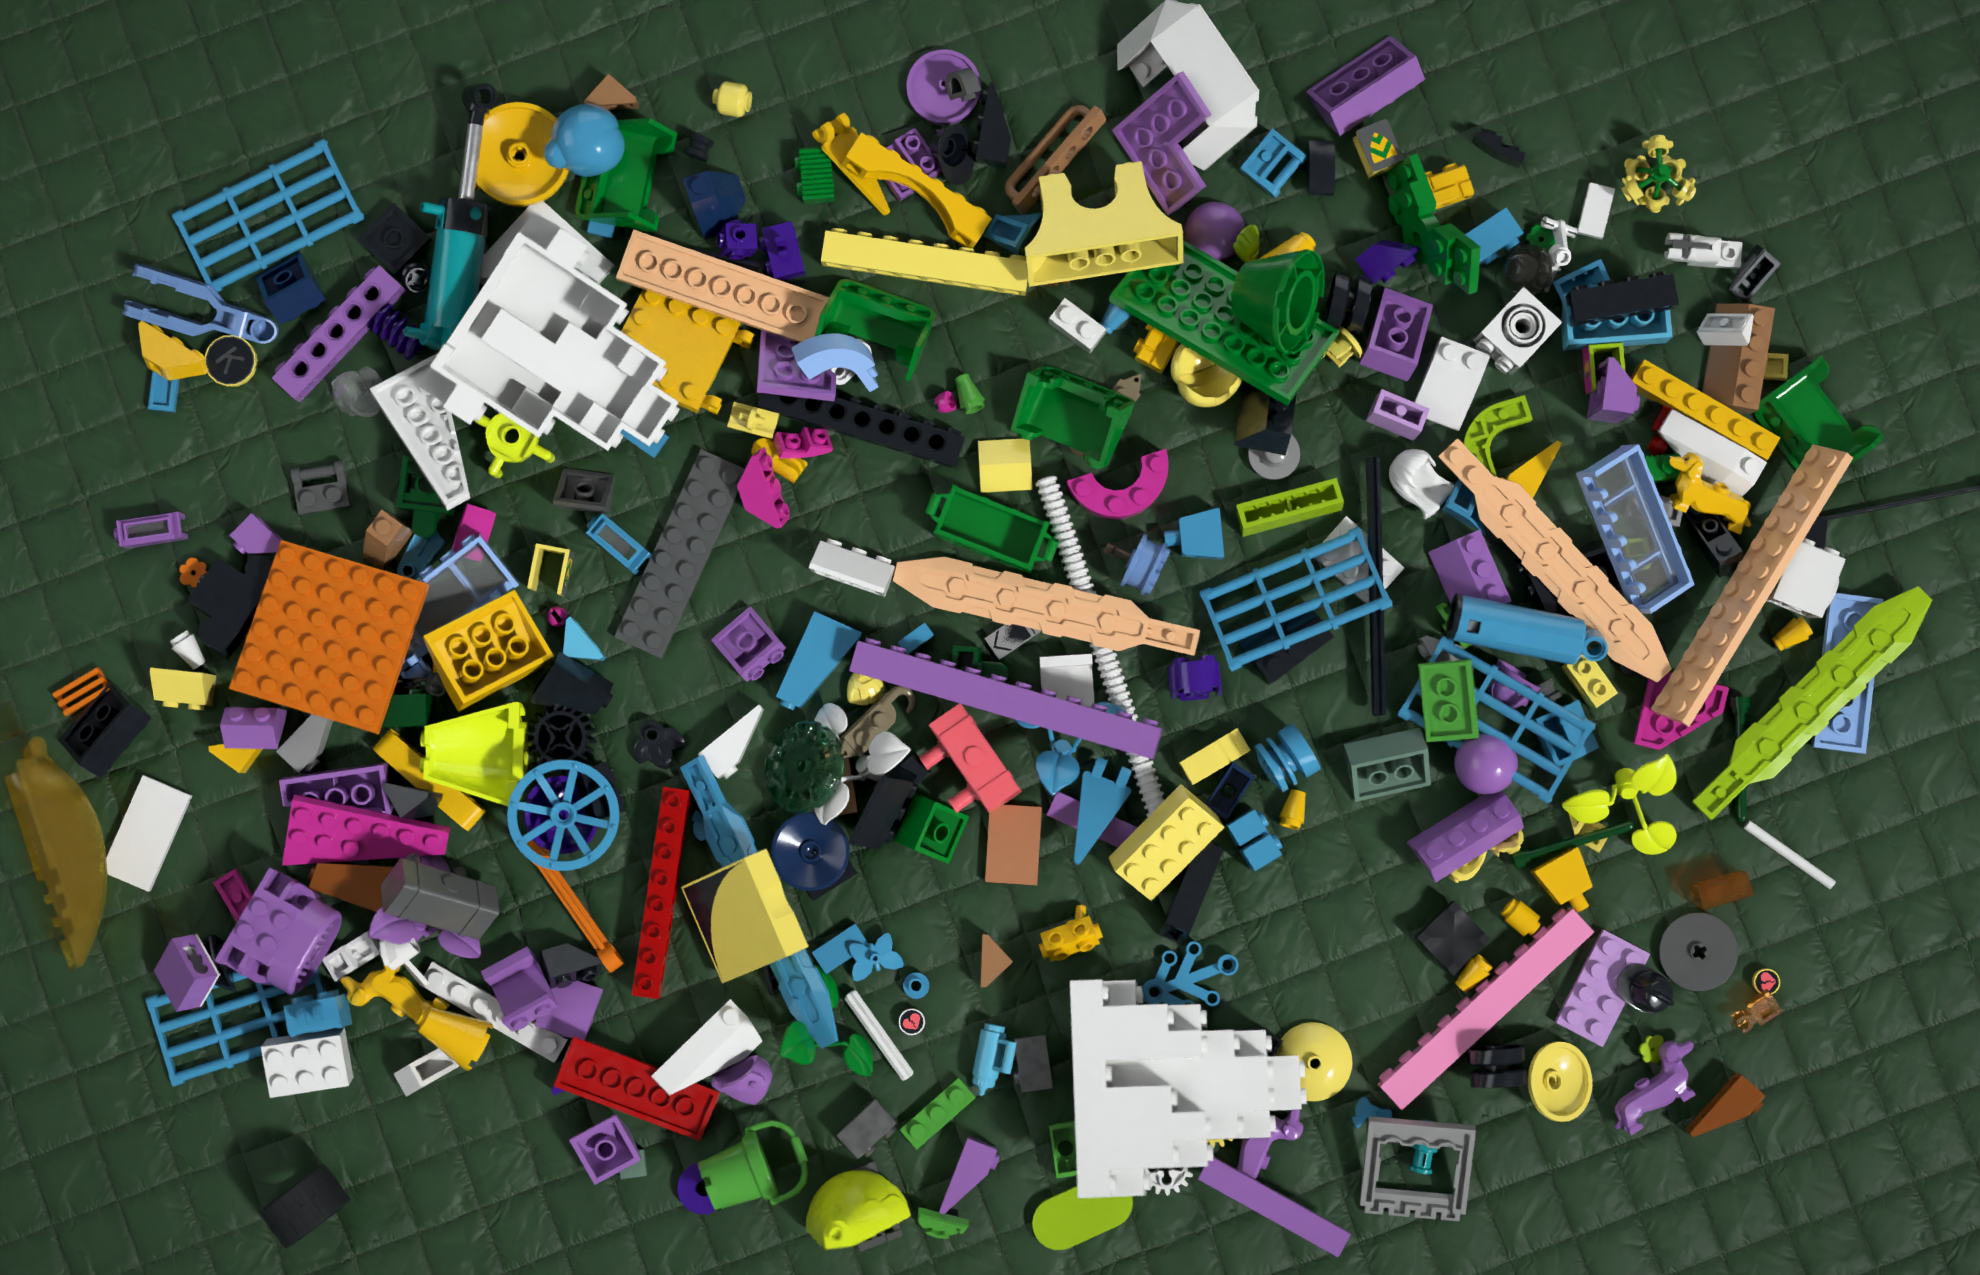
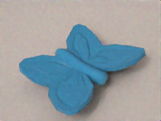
[849,933,904,981]

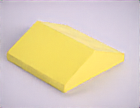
[978,439,1032,493]

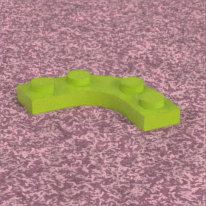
[1463,395,1533,477]

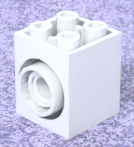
[1473,287,1562,375]
[1766,538,1846,618]

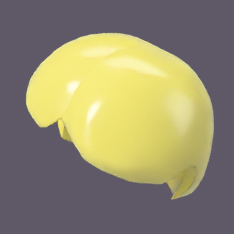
[1171,344,1242,407]

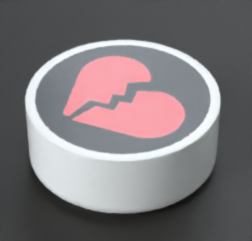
[899,1008,925,1035]

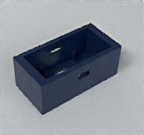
[1205,762,1255,820]

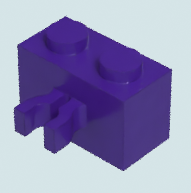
[759,221,806,281]

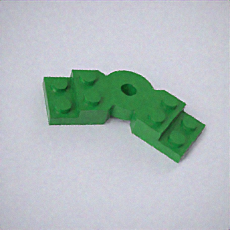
[1387,153,1481,295]

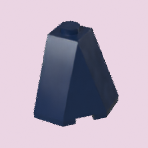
[683,171,746,240]

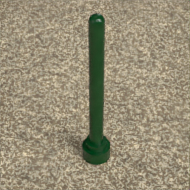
[1729,697,1750,822]
[1510,821,1634,870]

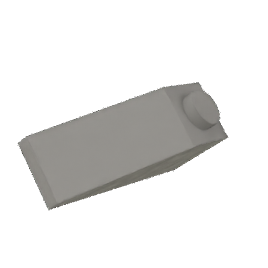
[276,714,333,773]

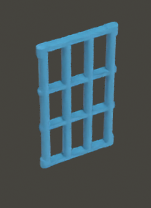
[172,138,365,292]
[1199,526,1393,672]
[1397,636,1596,804]
[146,968,337,1087]

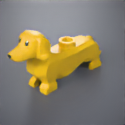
[1668,452,1751,534]
[340,965,450,1022]

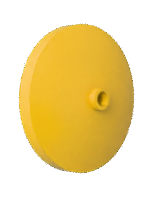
[476,102,569,207]

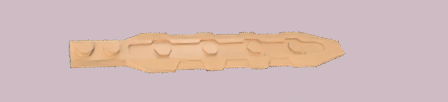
[1438,438,1672,682]
[893,557,1201,656]

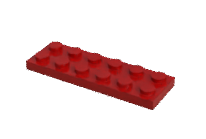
[553,1035,720,1141]

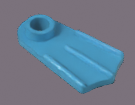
[397,530,446,580]

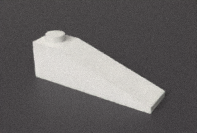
[1658,409,1767,496]
[651,999,762,1096]

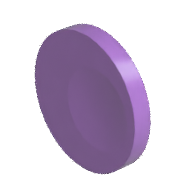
[907,49,981,125]

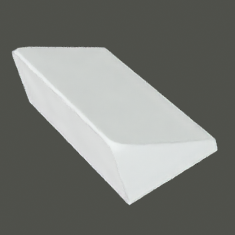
[1697,314,1754,346]

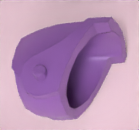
[712,1055,773,1105]

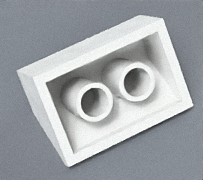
[809,538,895,597]

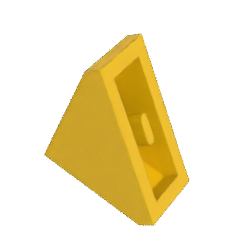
[208,744,263,773]

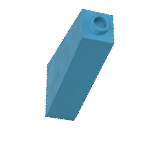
[776,611,863,710]

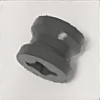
[1537,677,1562,708]

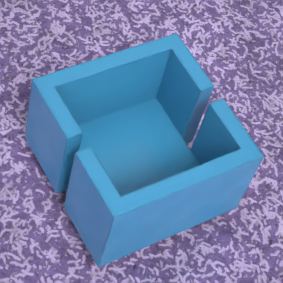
[1224,809,1283,871]

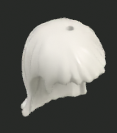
[1389,449,1454,519]

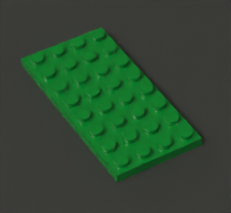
[1109,240,1340,406]

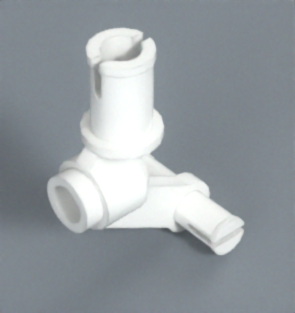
[1533,216,1578,292]

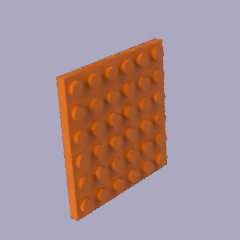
[229,540,430,735]

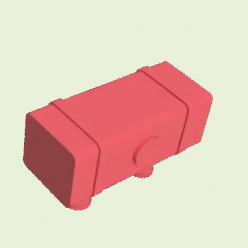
[918,703,1022,814]

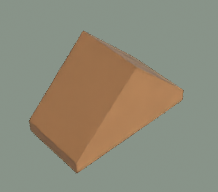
[584,74,639,110]
[981,933,1013,987]

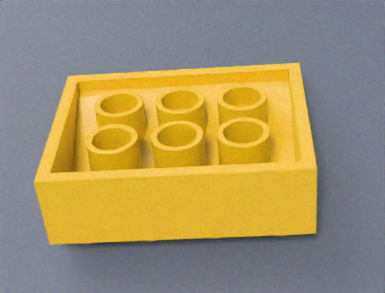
[423,590,554,712]

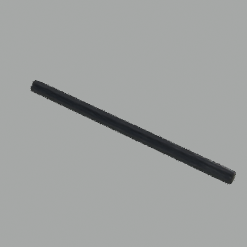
[1366,457,1386,716]

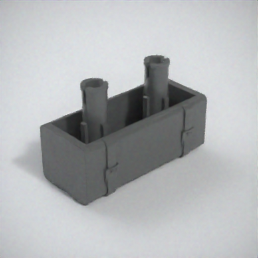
[381,853,499,940]

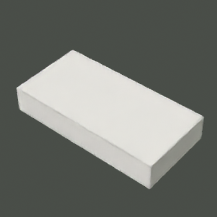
[1577,182,1615,240]

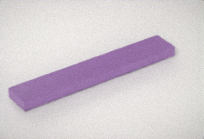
[1198,1156,1351,1257]

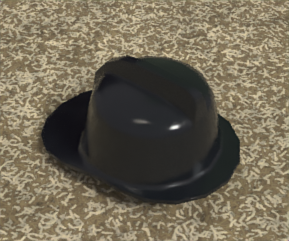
[930,124,974,185]
[1617,964,1675,1015]

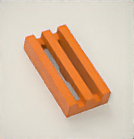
[52,667,110,716]

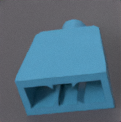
[1163,508,1224,560]

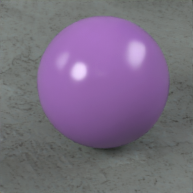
[1184,202,1245,262]
[1454,732,1518,795]

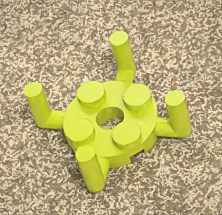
[473,413,555,478]

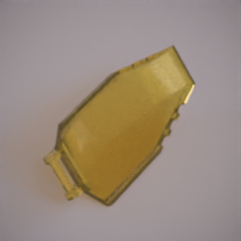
[5,736,107,972]

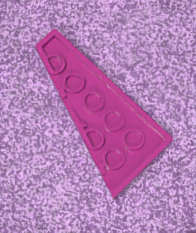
[282,795,451,866]

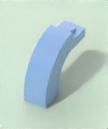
[792,333,879,392]

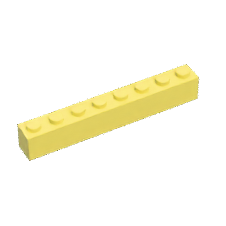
[821,228,1028,296]

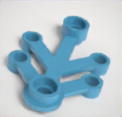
[1142,941,1239,1006]

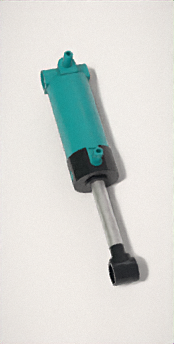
[404,83,497,350]

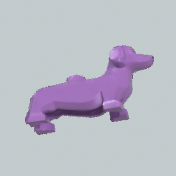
[1614,1041,1696,1135]
[1226,1110,1303,1196]

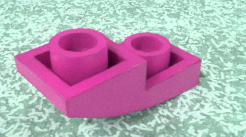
[773,427,833,458]

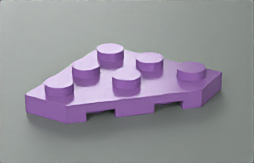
[756,330,836,401]

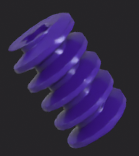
[367,304,424,360]

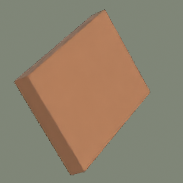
[985,805,1042,885]

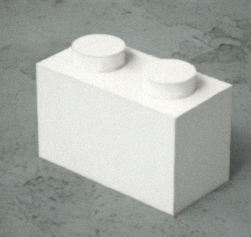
[1049,298,1106,354]

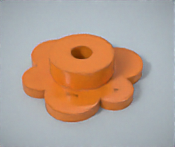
[179,558,207,588]

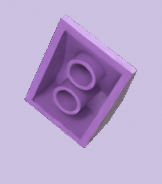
[1359,288,1433,382]

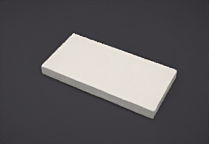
[101,775,193,892]

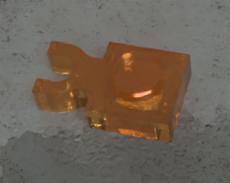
[1731,989,1783,1034]

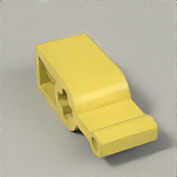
[1179,728,1251,785]

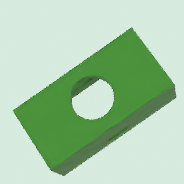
[1049,1120,1077,1178]

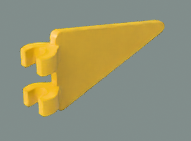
[812,113,890,216]

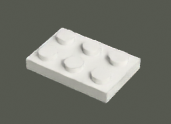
[1314,516,1404,604]

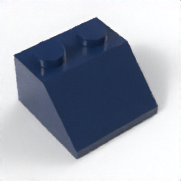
[256,252,326,325]

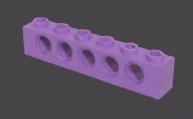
[272,265,407,402]

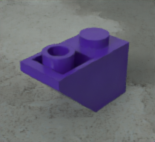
[1355,240,1420,284]

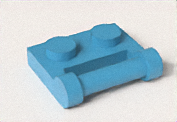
[1240,128,1308,199]

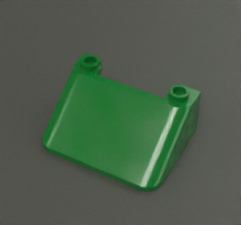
[575,118,677,231]
[1754,355,1884,470]

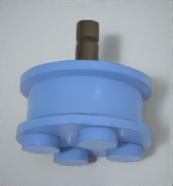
[1104,533,1171,596]

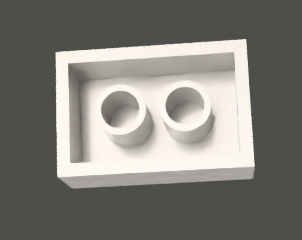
[261,1027,353,1098]

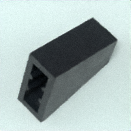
[529,652,614,715]

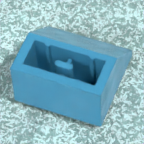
[1532,700,1599,766]

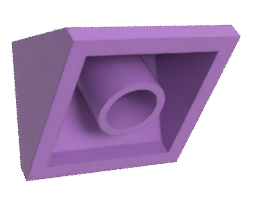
[569,1114,641,1185]

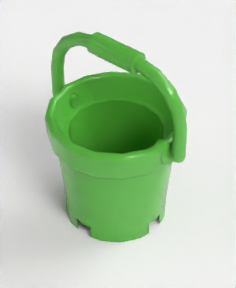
[698,1120,808,1211]

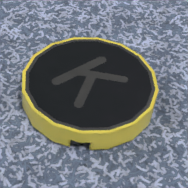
[205,335,257,387]

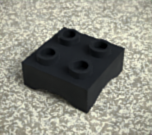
[1414,901,1491,976]

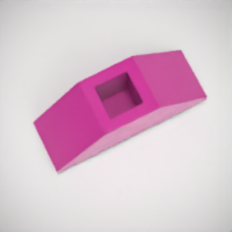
[737,447,790,529]

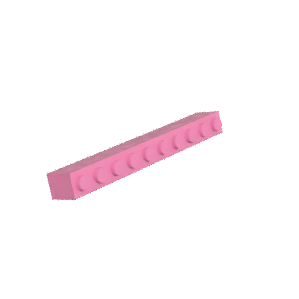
[1377,908,1594,1110]

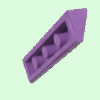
[1047,792,1138,847]

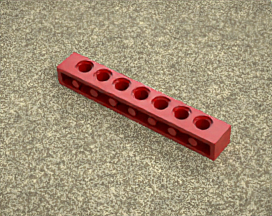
[632,787,692,999]

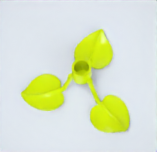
[1562,754,1677,855]

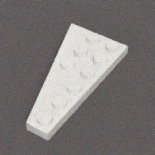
[370,353,470,511]

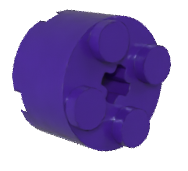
[1167,655,1223,701]

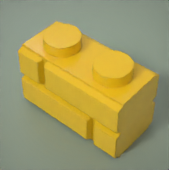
[1425,163,1474,209]
[1133,324,1179,374]

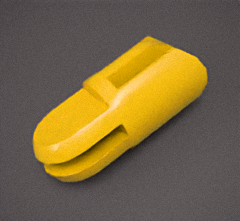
[751,438,807,483]

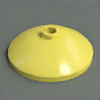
[1275,1022,1352,1101]
[1528,1042,1592,1122]

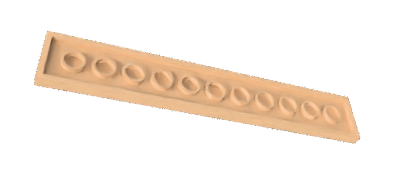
[1651,444,1853,727]

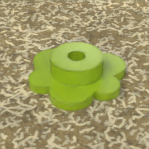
[1639,1035,1664,1063]

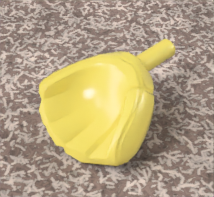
[847,673,886,706]

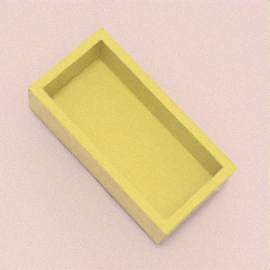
[1108,784,1224,901]

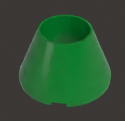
[1231,249,1325,354]

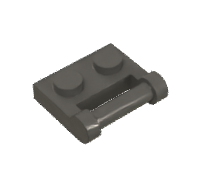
[291,460,352,515]

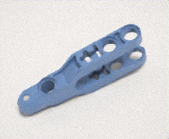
[122,263,279,344]

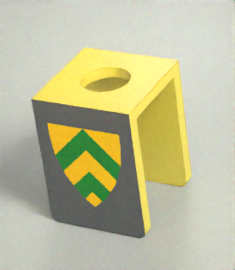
[1352,119,1404,179]
[527,543,575,597]

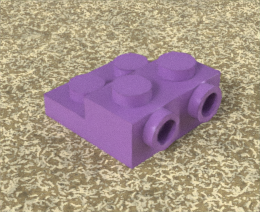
[711,606,786,682]

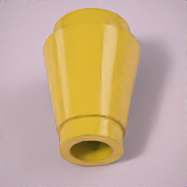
[1772,616,1813,651]
[1279,789,1306,830]
[1455,953,1493,993]

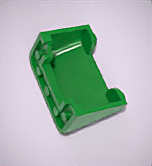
[1011,365,1135,469]

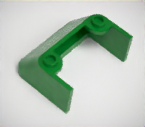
[815,279,936,381]

